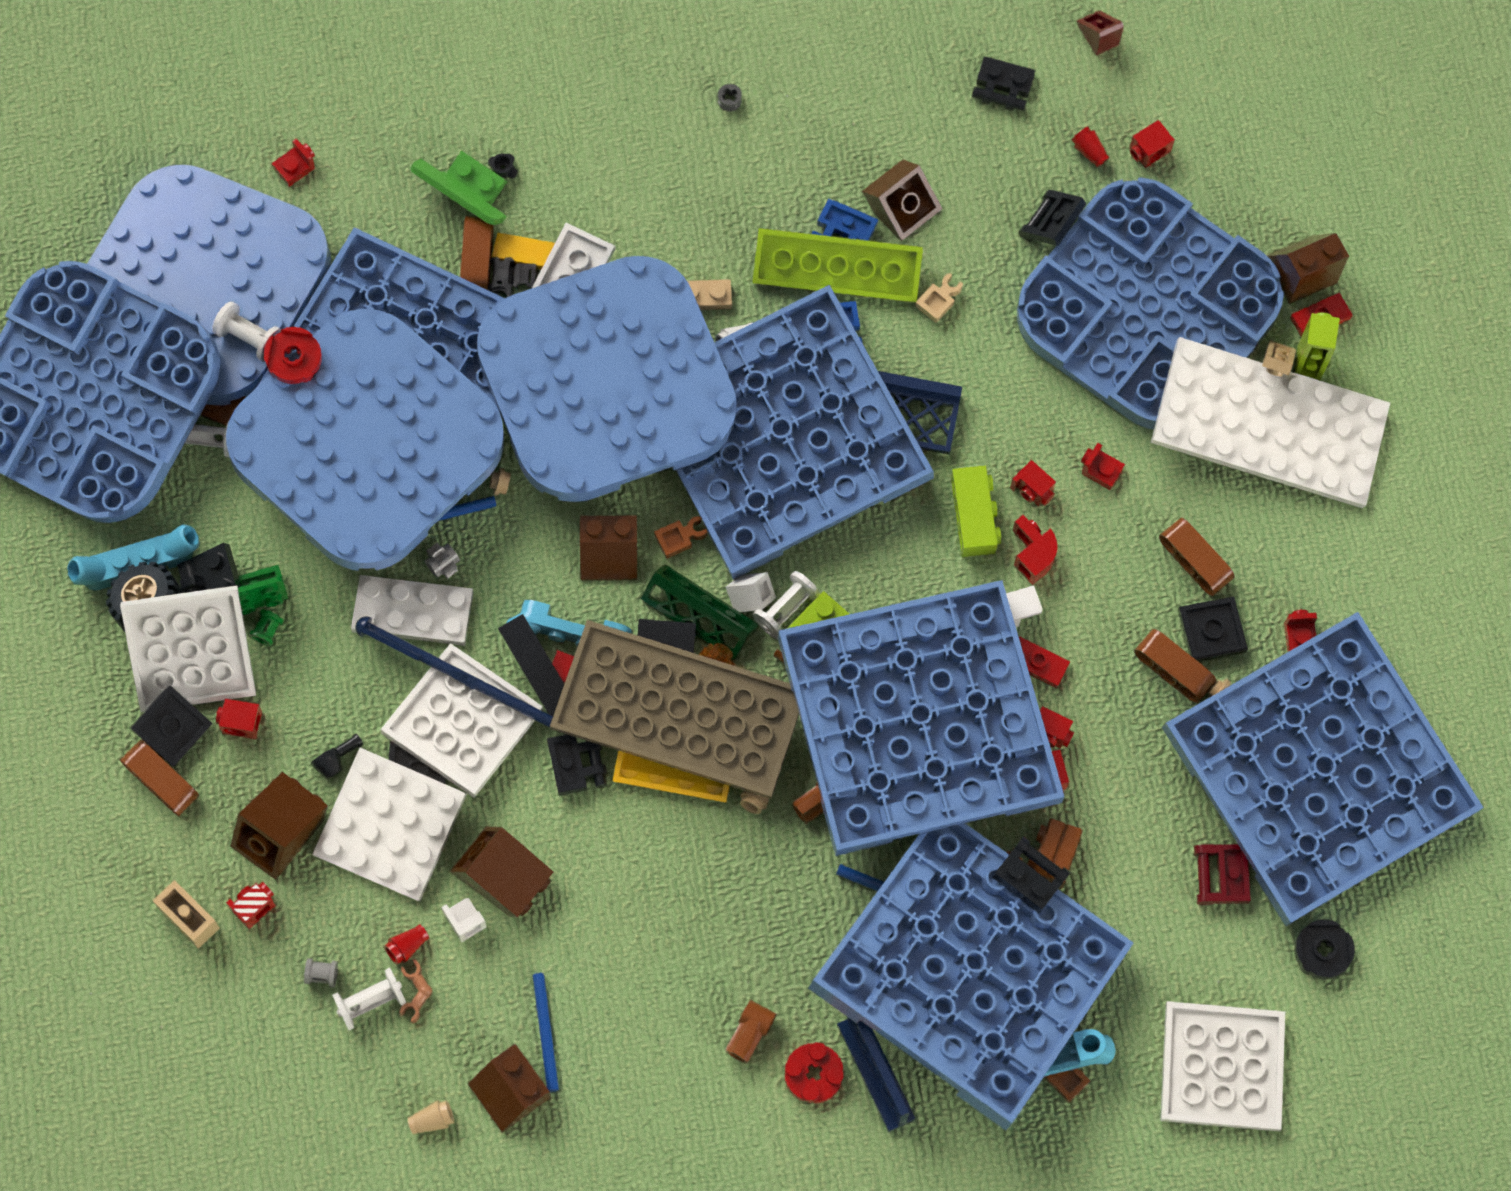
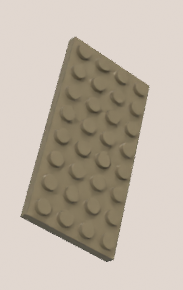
[550,620,799,799]

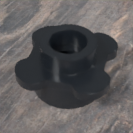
[488,153,518,179]

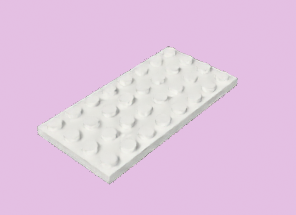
[1151,337,1390,508]

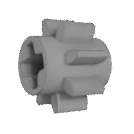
[424,543,460,579]

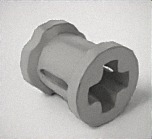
[304,958,338,988]

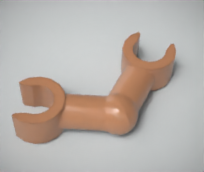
[400,959,433,1024]

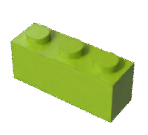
[1293,313,1340,381]
[950,465,1001,557]

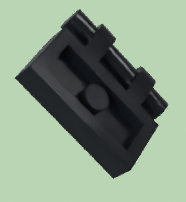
[972,56,1036,111]
[547,734,607,796]

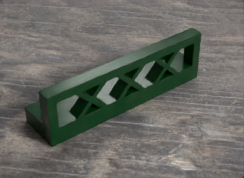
[641,564,759,660]

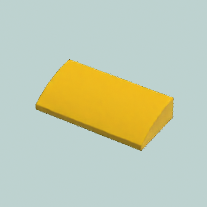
[612,751,730,803]

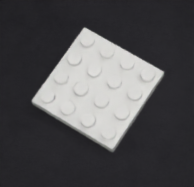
[120,586,256,712]
[381,643,543,798]
[312,748,467,901]
[1160,1001,1285,1131]

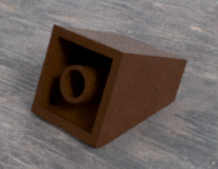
[1267,233,1349,304]
[230,772,328,880]
[450,826,554,918]

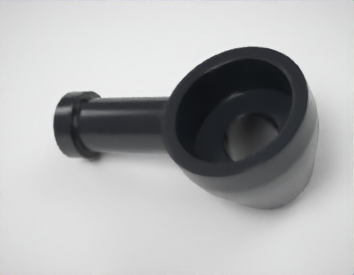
[311,733,363,779]

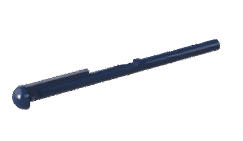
[355,616,553,728]

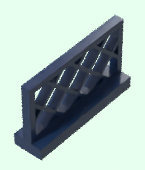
[878,371,962,455]
[837,1017,916,1133]

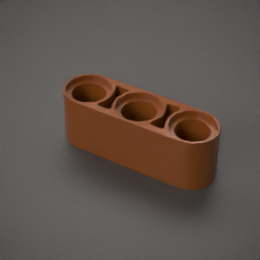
[460,216,494,290]
[1159,518,1235,596]
[1134,629,1216,703]
[120,739,200,817]

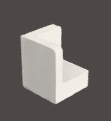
[726,572,776,612]
[1006,585,1042,627]
[441,898,486,943]

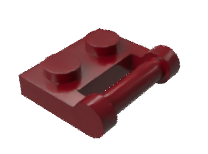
[1194,844,1251,905]

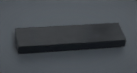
[498,614,564,716]

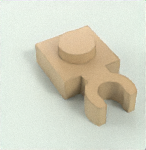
[915,273,963,323]

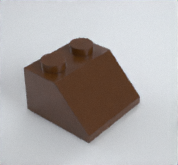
[862,159,943,241]
[580,515,637,581]
[468,1044,551,1133]

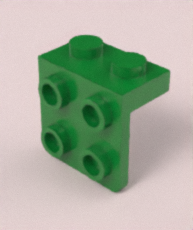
[238,564,289,615]

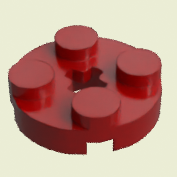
[264,327,322,384]
[785,1042,844,1104]

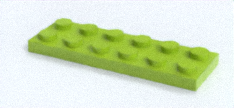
[752,228,923,302]

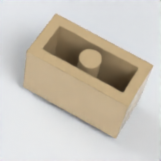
[153,880,220,949]

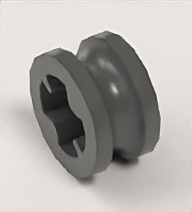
[718,84,742,112]

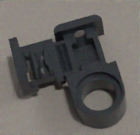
[488,257,539,297]

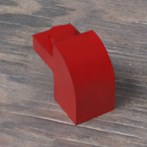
[1012,515,1058,585]

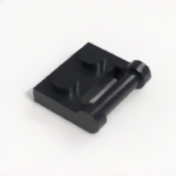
[1018,189,1086,246]
[992,837,1071,913]

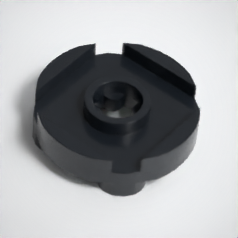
[1294,919,1355,980]

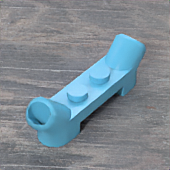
[67,524,200,590]
[507,600,633,646]
[1045,1029,1115,1076]

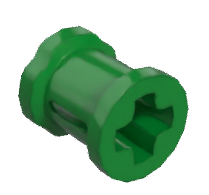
[248,609,284,647]

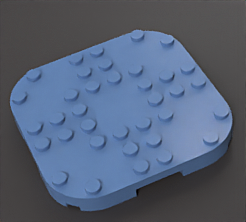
[87,165,331,405]
[1017,178,1284,430]
[477,256,736,502]
[0,261,220,523]
[226,309,504,571]

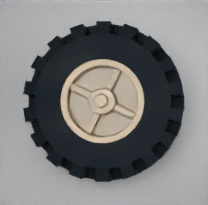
[106,562,184,632]

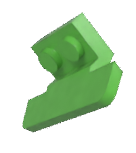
[410,150,507,225]

